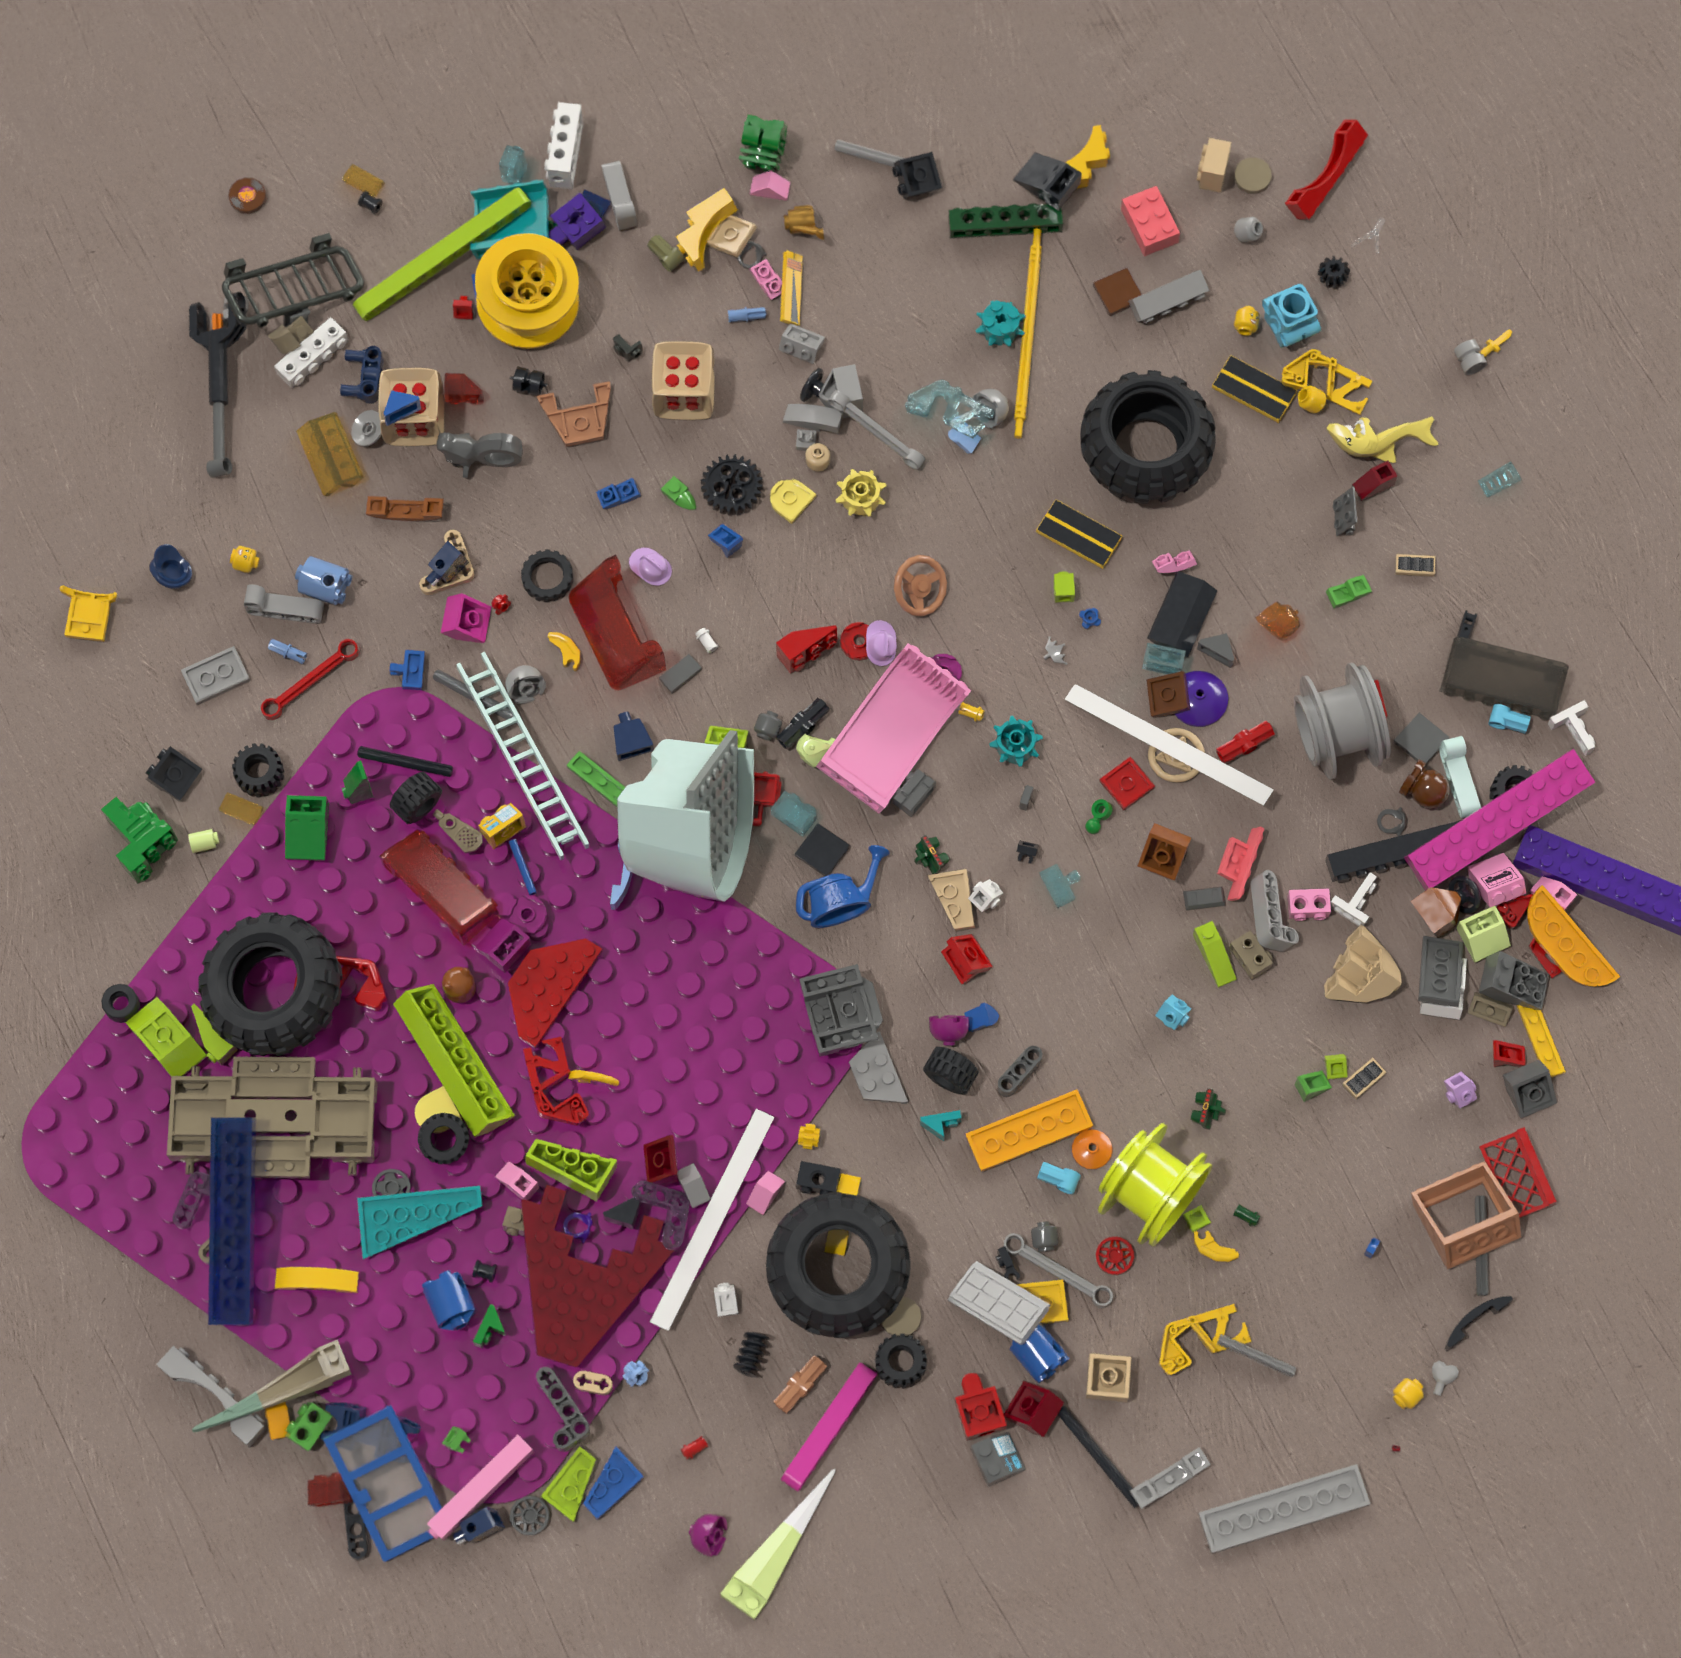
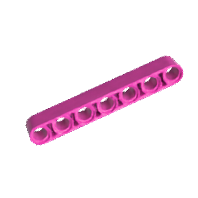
[781,1362,878,1492]

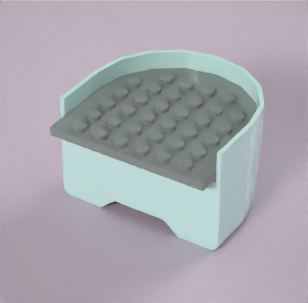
[617,730,754,902]

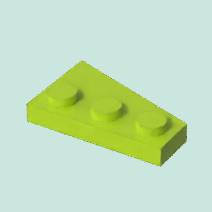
[541,1446,596,1522]

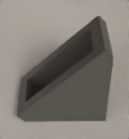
[1197,633,1234,668]

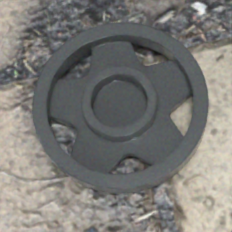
[372,1169,411,1196]

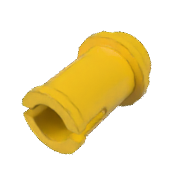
[958,702,985,722]

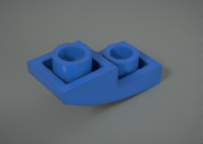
[596,478,641,509]

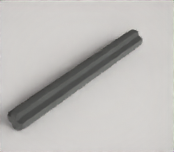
[433,669,513,720]
[1475,1195,1488,1296]

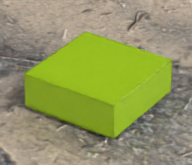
[1183,1205,1211,1233]

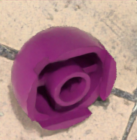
[929,1015,969,1046]
[689,1514,727,1557]

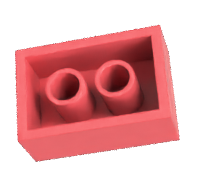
[1121,186,1180,256]

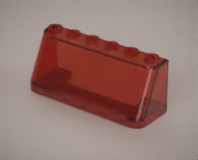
[379,830,499,946]

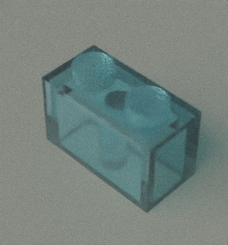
[499,145,527,185]
[1142,643,1186,674]
[771,791,817,837]

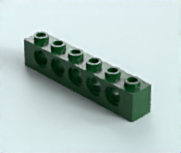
[948,203,1063,239]

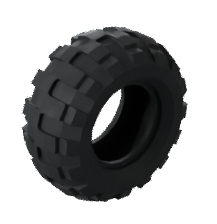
[198,912,343,1056]

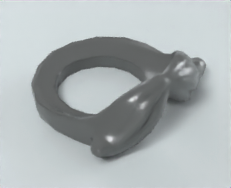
[737,241,767,269]
[1377,807,1406,836]

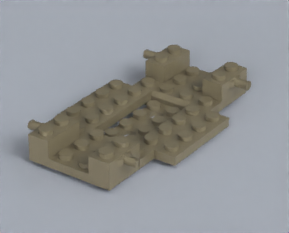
[167,1057,377,1178]

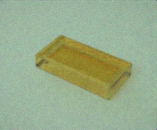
[342,164,384,198]
[219,792,263,826]

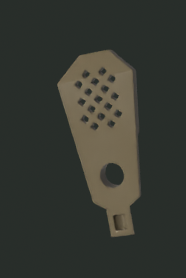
[433,809,482,853]

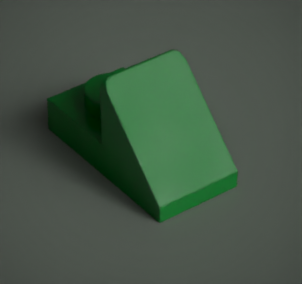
[473,1304,506,1348]

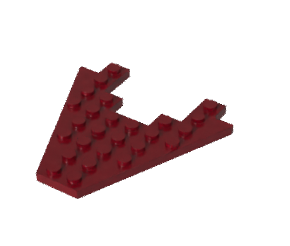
[521,1185,676,1368]

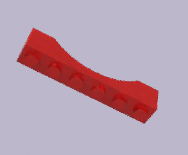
[1285,119,1368,220]

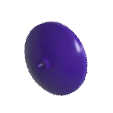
[1174,671,1228,727]

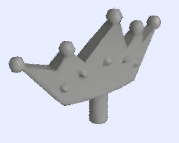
[1043,636,1068,665]

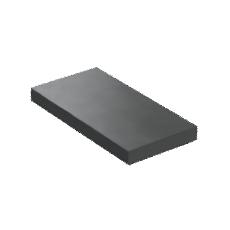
[1418,936,1463,1007]

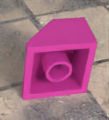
[441,593,491,643]

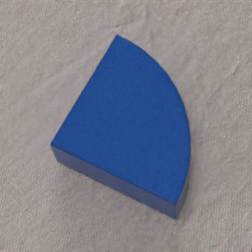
[1364,1238,1380,1259]

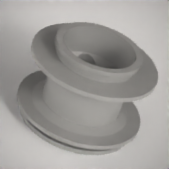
[1294,663,1391,780]

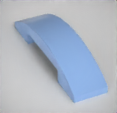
[610,843,632,910]

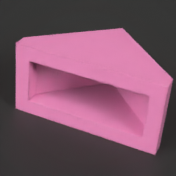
[750,171,790,201]
[746,1171,785,1215]

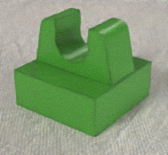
[442,1426,470,1453]

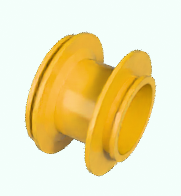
[475,234,579,349]

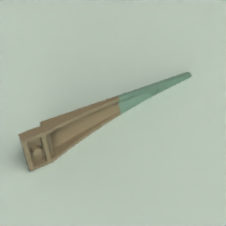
[192,1340,351,1433]

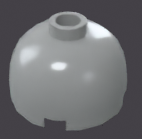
[971,389,1009,428]
[505,665,546,704]

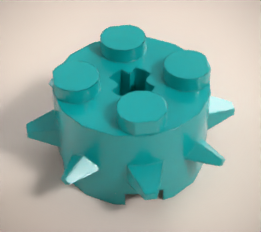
[976,300,1026,347]
[989,716,1043,767]

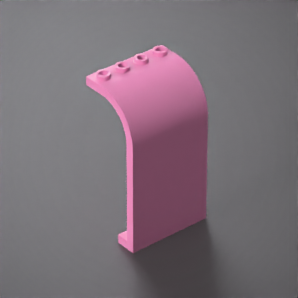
[816,643,971,814]

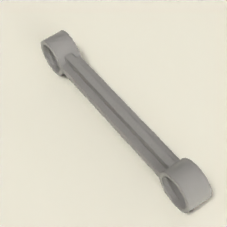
[828,390,925,470]
[1003,1233,1113,1308]

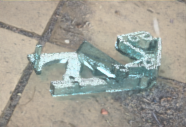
[905,380,994,439]

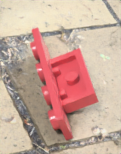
[1217,826,1264,901]

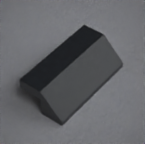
[1147,571,1218,657]

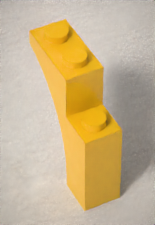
[1065,125,1110,188]
[676,188,738,272]

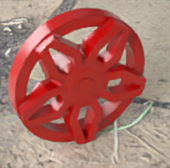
[1096,1237,1134,1275]

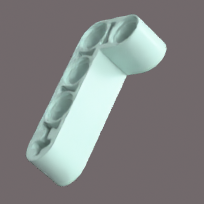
[1439,736,1481,818]

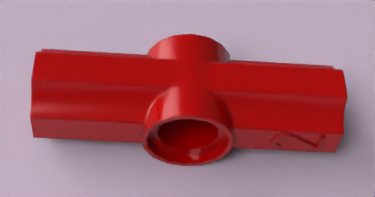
[1216,721,1275,764]

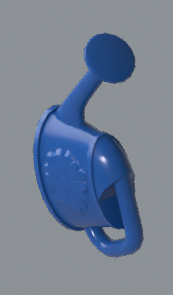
[796,845,890,928]

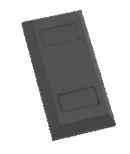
[1183,886,1225,910]

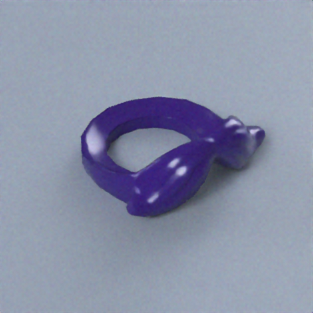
[563,1212,592,1243]

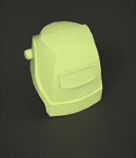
[796,734,835,768]

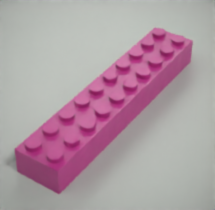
[1404,749,1595,891]

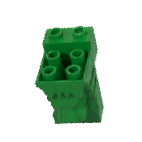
[101,797,178,884]

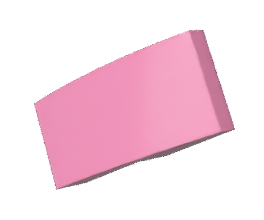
[749,259,782,300]
[1152,550,1197,573]

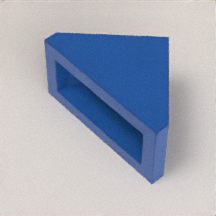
[384,390,421,426]

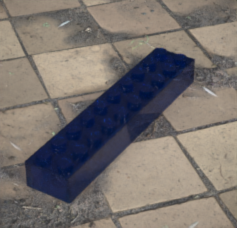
[208,1117,256,1325]

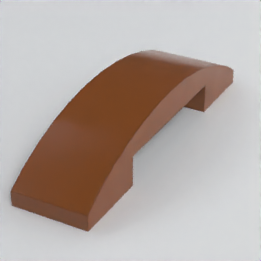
[366,496,444,521]

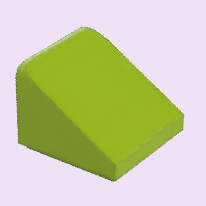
[1324,1054,1348,1079]

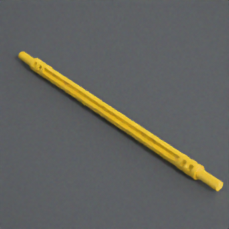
[1014,228,1042,439]

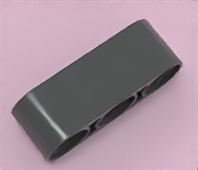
[997,1045,1042,1097]

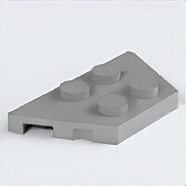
[849,1031,908,1104]

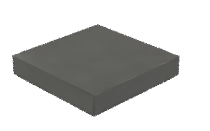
[1394,712,1449,764]

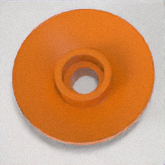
[1072,1129,1112,1169]

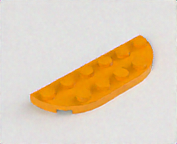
[1527,885,1620,987]

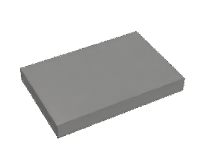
[181,646,250,705]

